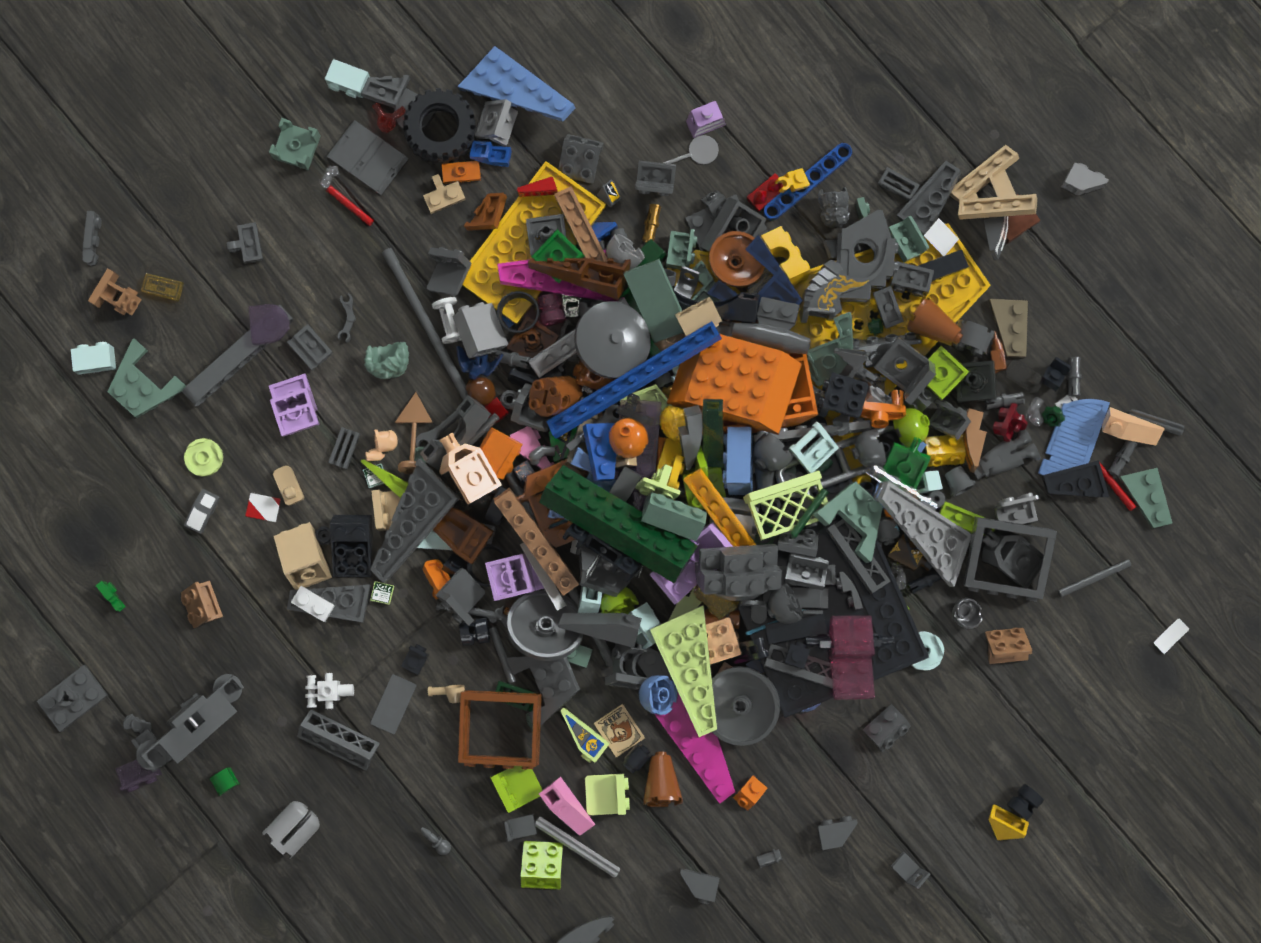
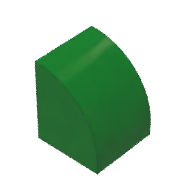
[210,767,240,796]

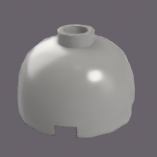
[606,234,645,270]

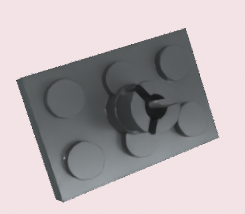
[37,665,109,732]

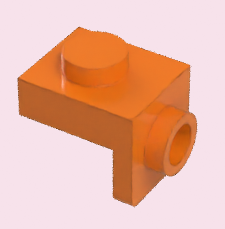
[733,775,767,810]

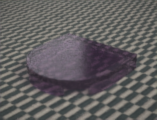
[248,304,290,345]

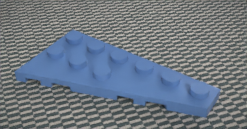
[458,46,575,122]

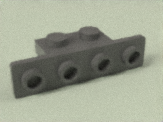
[853,332,922,368]

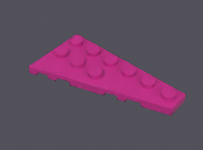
[497,250,619,302]

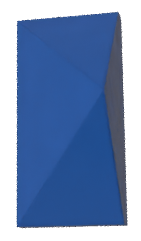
[591,222,618,241]

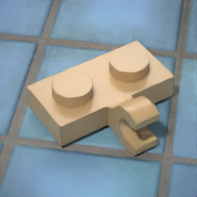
[423,174,466,214]

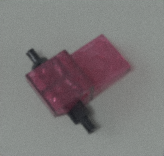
[805,616,894,700]

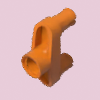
[860,390,906,429]

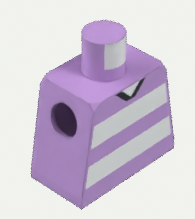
[686,101,726,138]

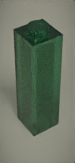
[702,399,724,468]

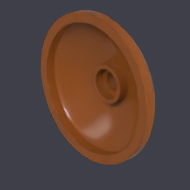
[709,231,765,287]

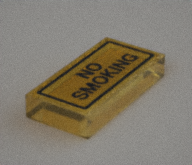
[141,273,184,301]

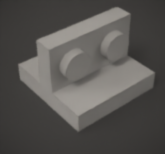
[475,99,518,146]

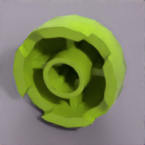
[893,408,930,447]
[600,587,639,614]

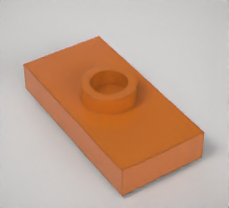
[442,161,481,184]

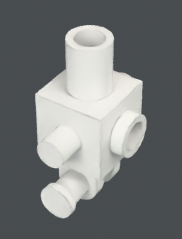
[305,673,354,709]

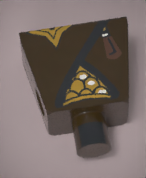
[886,532,933,572]

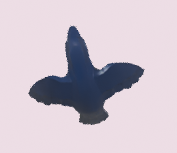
[456,346,503,380]

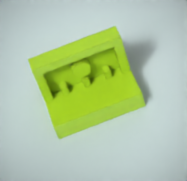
[927,346,969,400]

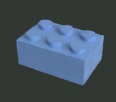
[723,427,753,495]

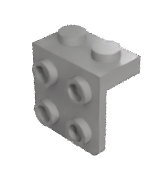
[994,493,1039,524]

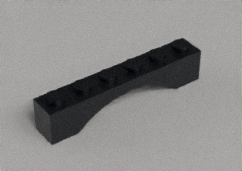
[673,290,760,323]

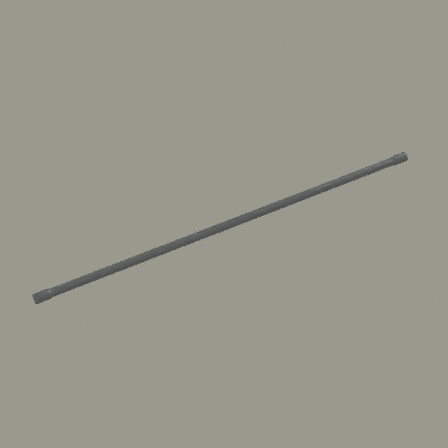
[382,248,613,668]

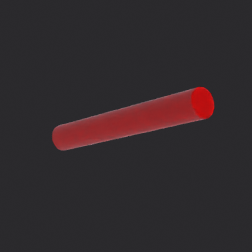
[326,185,374,226]
[1099,462,1136,511]

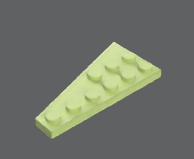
[650,605,717,737]

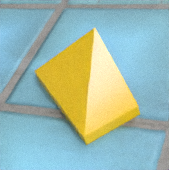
[989,804,1029,840]

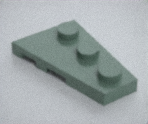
[1118,468,1172,528]

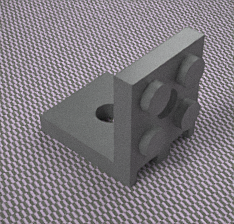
[874,337,936,405]

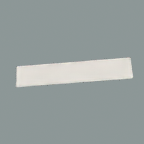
[520,543,567,611]

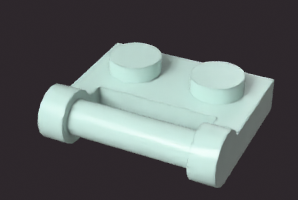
[788,422,839,474]

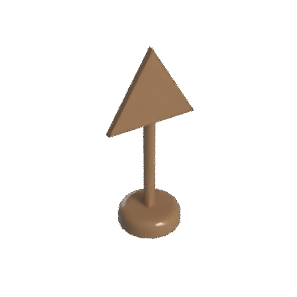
[395,392,433,474]

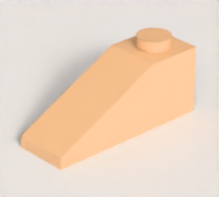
[1102,407,1164,445]

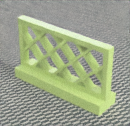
[743,471,828,540]

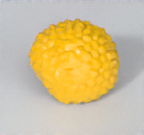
[660,405,686,443]

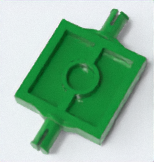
[879,437,930,492]

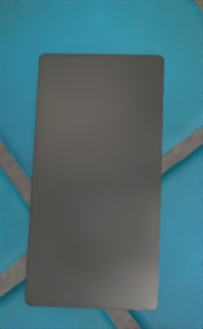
[370,674,417,734]

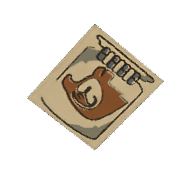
[594,704,645,757]

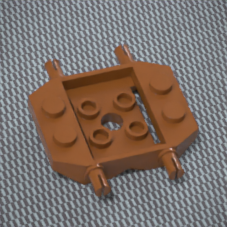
[517,460,589,548]

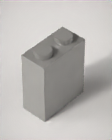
[452,302,508,358]

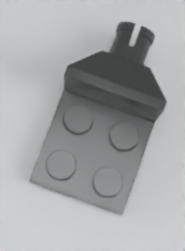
[982,527,1043,589]

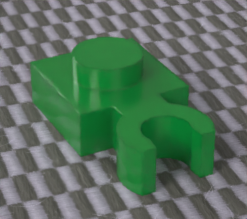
[96,581,126,612]

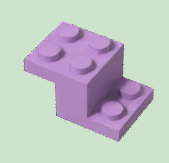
[269,374,320,437]
[485,553,544,601]

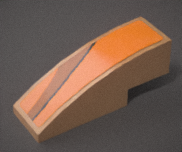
[962,408,987,473]

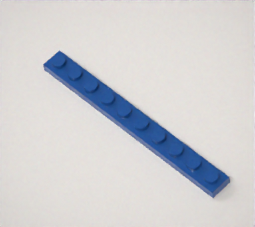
[546,321,722,439]

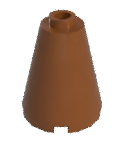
[907,297,963,346]
[643,752,683,807]

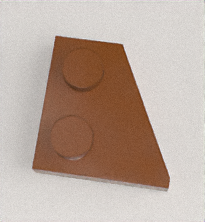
[464,193,507,231]

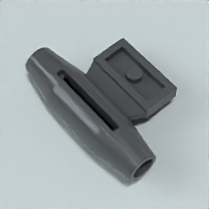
[732,297,811,354]

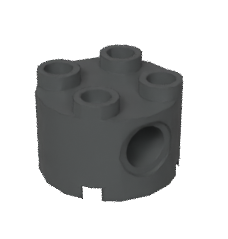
[953,319,995,358]

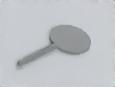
[664,135,719,165]

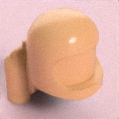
[365,429,398,461]

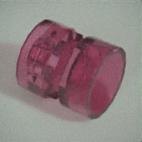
[537,293,566,326]

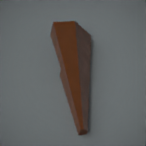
[528,258,631,300]

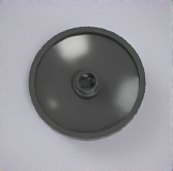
[574,301,651,379]
[507,590,584,661]
[712,666,780,746]

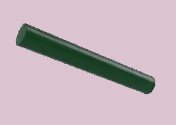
[789,488,828,539]

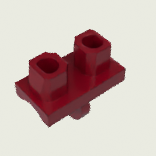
[993,403,1028,442]

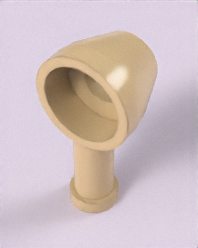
[428,685,465,703]

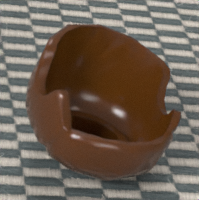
[465,377,496,406]

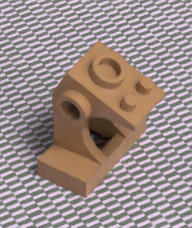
[88,268,142,315]

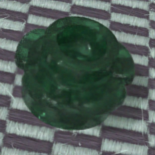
[868,317,883,336]

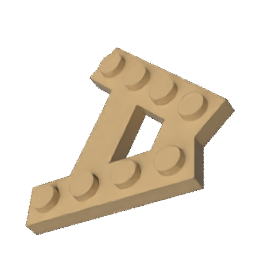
[950,145,1037,220]

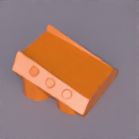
[479,427,523,479]

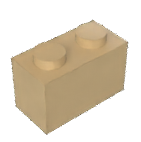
[675,297,722,336]

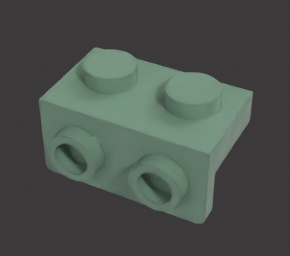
[888,216,929,263]
[666,229,697,270]

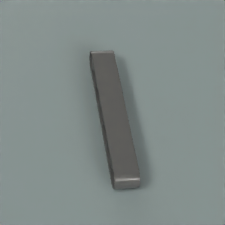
[182,305,293,406]

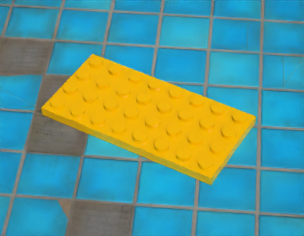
[462,161,606,325]

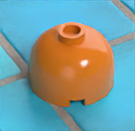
[609,418,648,458]

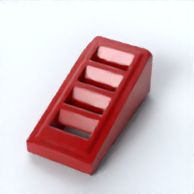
[517,176,558,197]

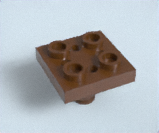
[507,316,559,358]

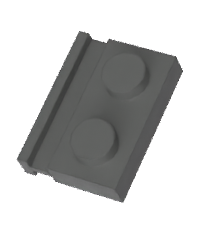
[287,324,333,371]

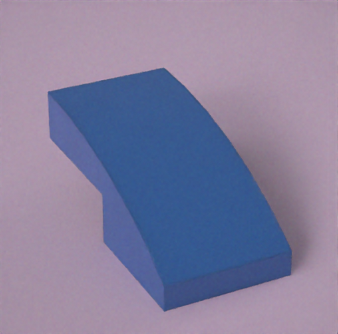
[470,141,512,167]

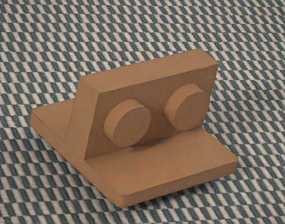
[181,581,223,628]
[985,628,1032,664]

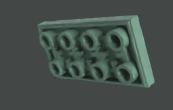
[623,259,684,343]

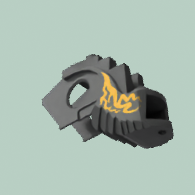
[800,210,898,323]

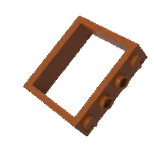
[458,690,541,770]

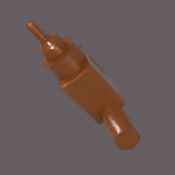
[990,331,1007,373]

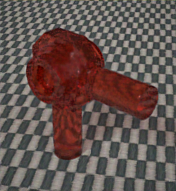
[372,103,406,133]

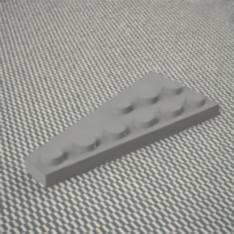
[878,481,972,587]

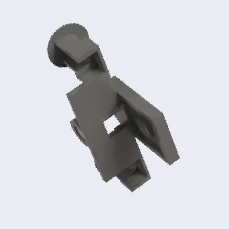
[136,674,244,770]

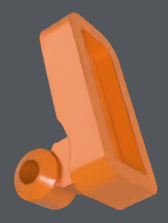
[422,559,451,599]

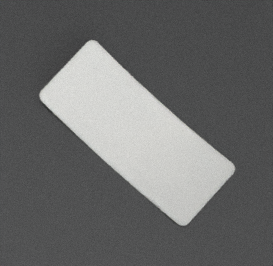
[1154,619,1189,654]

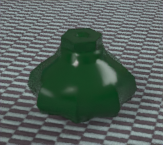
[1041,406,1065,427]

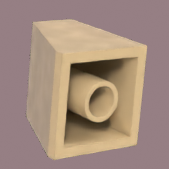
[274,522,332,590]

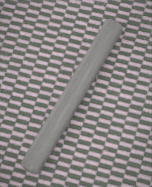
[535,817,620,877]

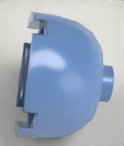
[639,675,677,715]

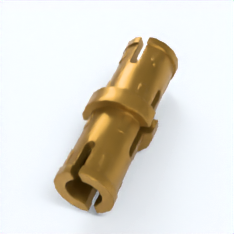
[642,204,661,243]

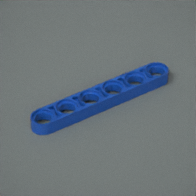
[763,143,852,221]

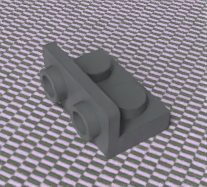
[890,261,934,297]

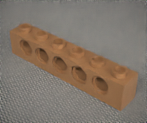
[494,487,579,596]

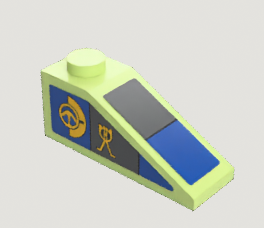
[561,708,610,763]

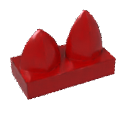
[747,173,784,212]

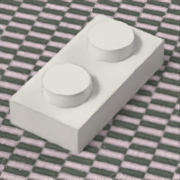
[291,586,335,622]

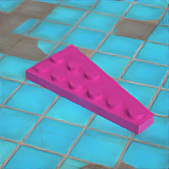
[655,690,735,804]

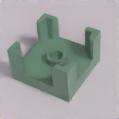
[269,118,321,170]

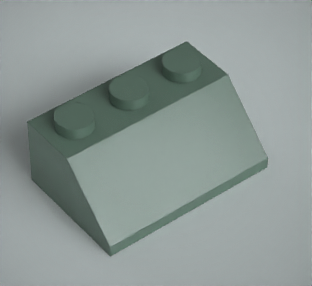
[641,492,707,541]

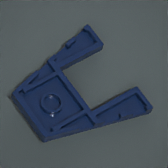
[707,235,803,320]

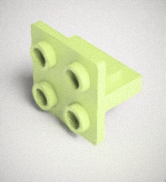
[635,464,681,500]

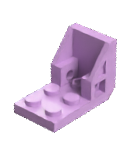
[650,522,733,605]

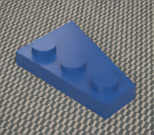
[582,423,617,482]

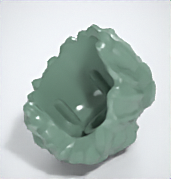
[364,342,409,379]

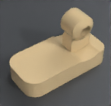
[273,466,304,506]

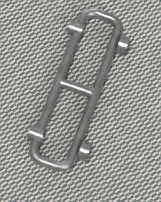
[775,422,906,500]

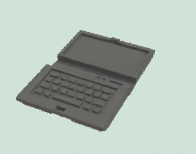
[327,120,408,195]

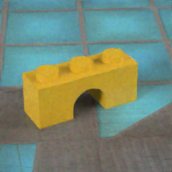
[761,226,810,286]

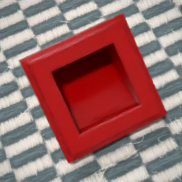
[485,397,509,425]

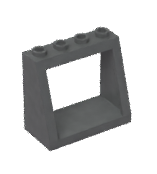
[963,517,1057,602]

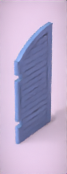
[1038,399,1110,475]

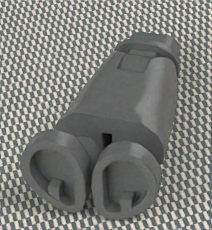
[974,429,1041,480]

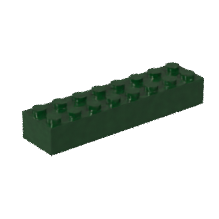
[539,465,698,584]

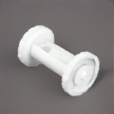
[432,297,461,344]

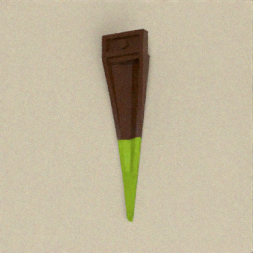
[361,460,494,564]

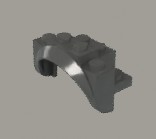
[695,544,782,601]

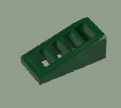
[495,681,538,712]

